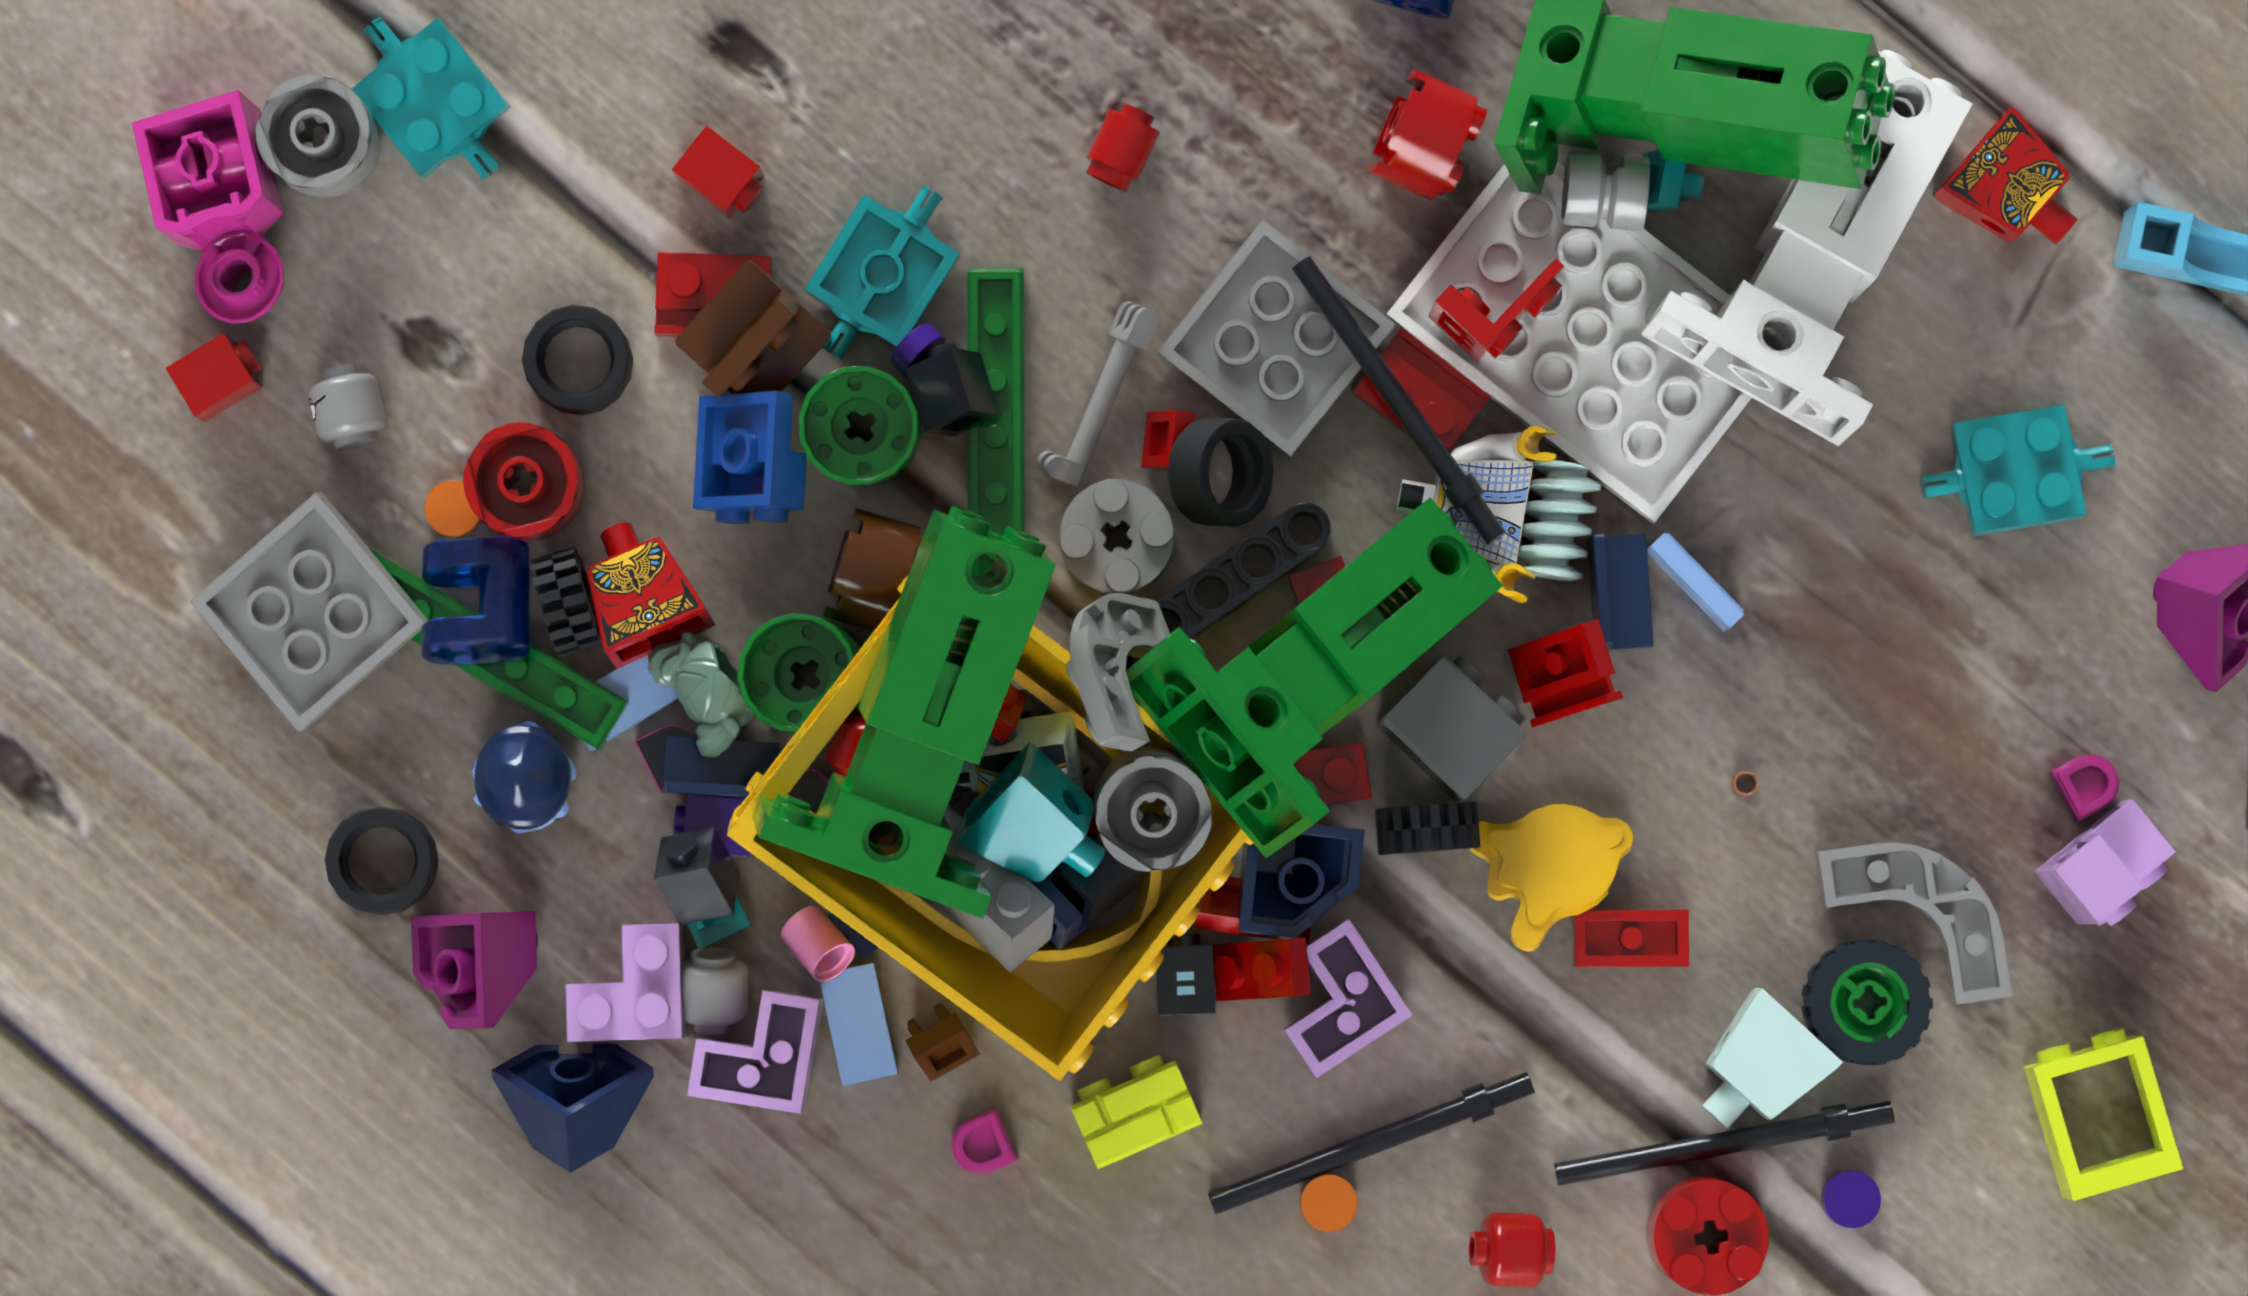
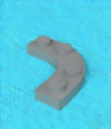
[1066,593,1170,752]
[1815,842,2013,1005]

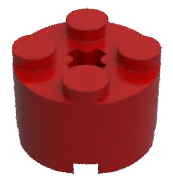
[1368,69,1487,201]
[463,422,585,542]
[1646,1176,1769,1295]

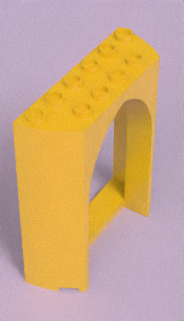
[727,576,1253,1081]

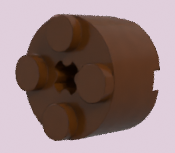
[822,507,922,631]

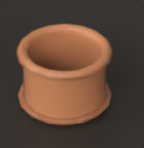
[1731,770,1759,797]

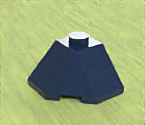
[1238,824,1365,938]
[492,1044,654,1173]

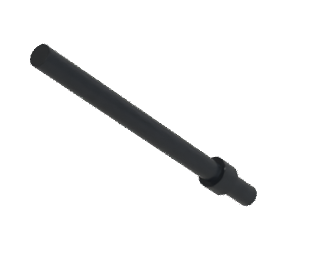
[1292,256,1506,545]
[1208,1072,1535,1215]
[1554,1101,1895,1186]

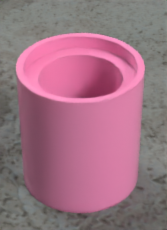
[780,906,855,982]

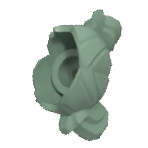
[648,631,755,758]

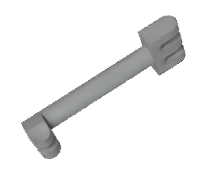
[1037,301,1158,487]

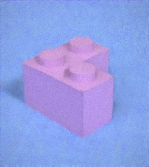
[2034,799,2176,926]
[1283,919,1412,1079]
[566,923,688,1042]
[687,990,823,1114]

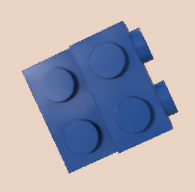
[693,391,807,524]

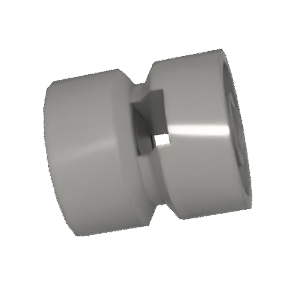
[1561,151,1650,231]

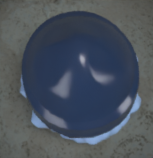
[471,721,577,834]

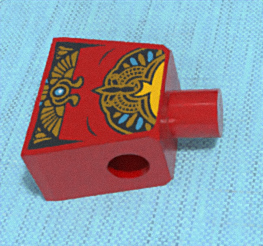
[1933,106,2078,245]
[587,522,716,669]

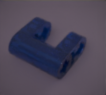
[421,537,530,665]

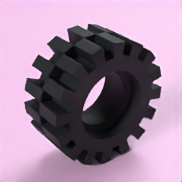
[530,547,602,657]
[1375,801,1481,855]

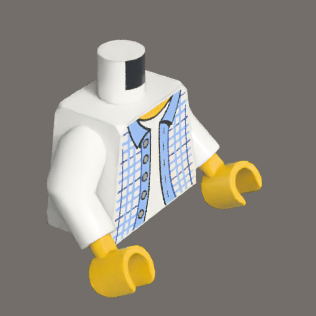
[1397,426,1556,603]

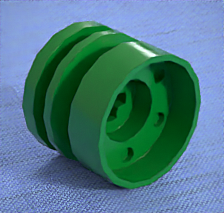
[798,366,921,486]
[737,613,862,734]

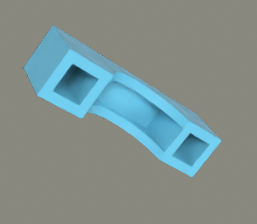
[2113,202,2248,296]

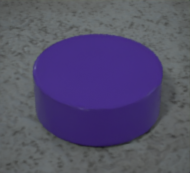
[891,324,946,379]
[1821,1170,1881,1228]

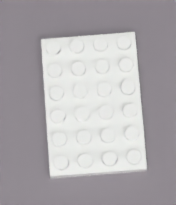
[1386,162,1774,524]

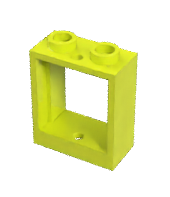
[2023,1028,2183,1201]

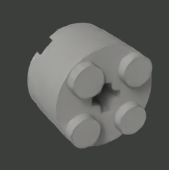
[255,74,380,198]
[1060,479,1174,596]
[1094,744,1212,871]

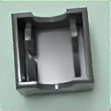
[1378,655,1526,801]

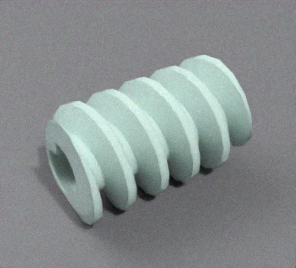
[1517,460,1601,581]

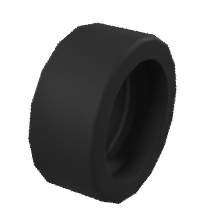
[522,304,633,416]
[1167,418,1274,527]
[325,806,438,915]

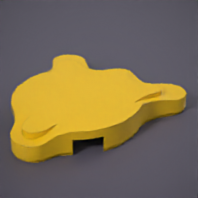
[1469,804,1633,952]

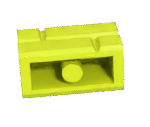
[1070,1054,1203,1169]

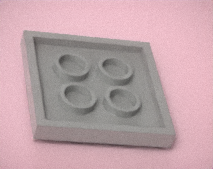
[1157,220,1396,458]
[190,492,430,732]

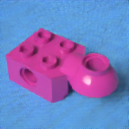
[132,90,284,324]

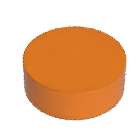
[425,480,481,538]
[1300,1174,1358,1232]

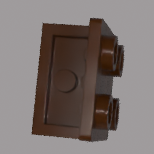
[675,260,831,398]

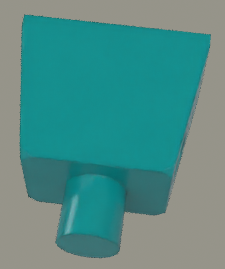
[956,742,1105,882]

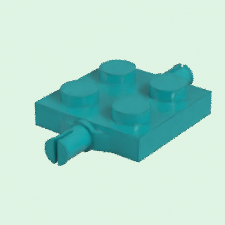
[351,17,511,180]
[804,185,960,360]
[1920,405,2115,537]

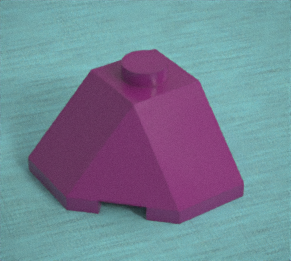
[2153,544,2248,692]
[411,911,538,1029]

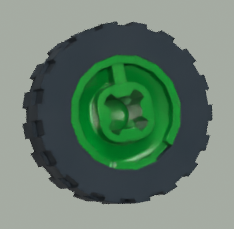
[1801,940,1933,1065]

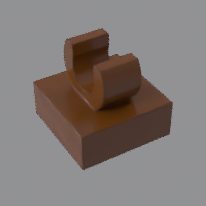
[905,1003,980,1082]

